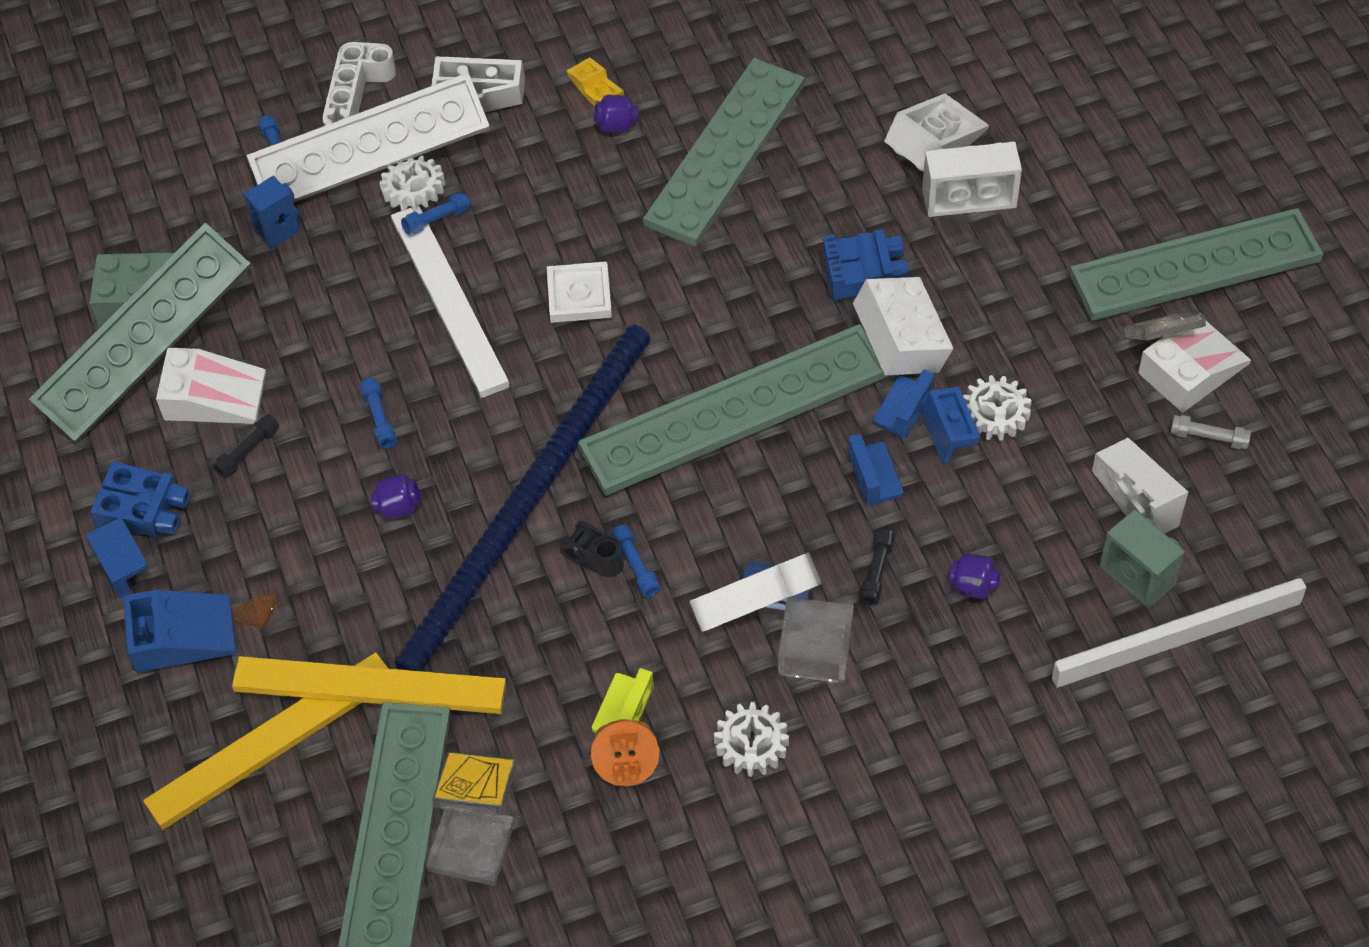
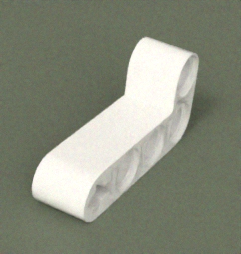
[323,42,396,126]
[689,552,821,632]

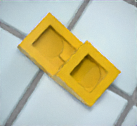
[566,57,625,106]

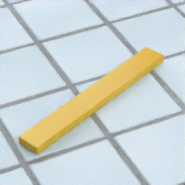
[143,652,388,831]
[232,656,506,714]

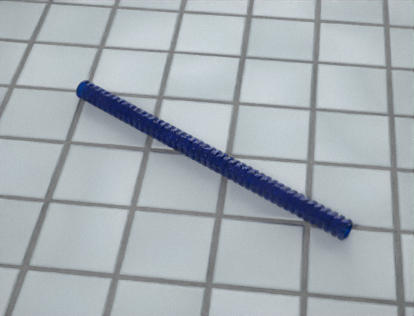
[394,325,651,671]

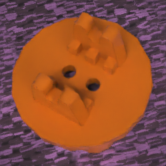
[591,719,660,787]

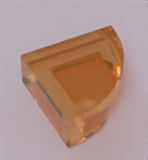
[233,595,278,630]

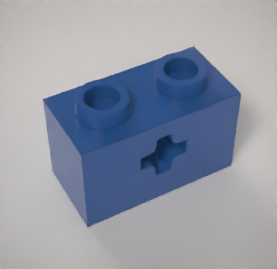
[243,175,300,249]

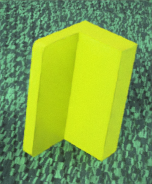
[592,668,654,734]

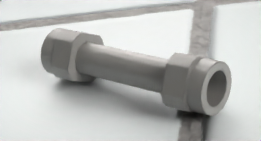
[1170,415,1251,449]

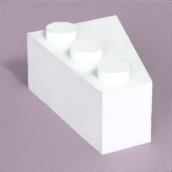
[431,56,525,113]
[1092,438,1188,534]

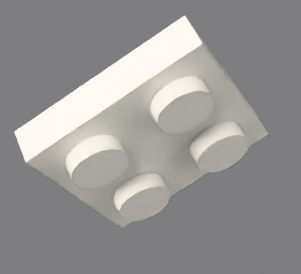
[547,262,612,323]

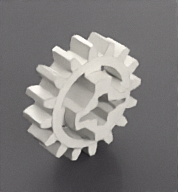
[380,156,446,211]
[963,375,1031,441]
[714,702,789,777]

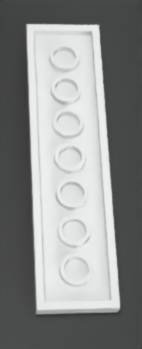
[247,73,490,203]

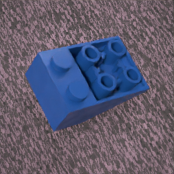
[123,590,236,673]

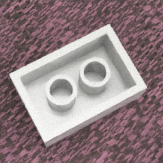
[922,142,1022,217]
[853,277,954,376]

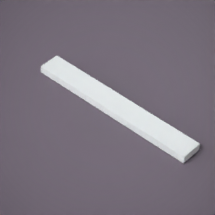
[391,205,510,398]
[1052,578,1307,688]

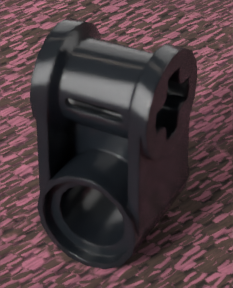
[560,521,624,577]

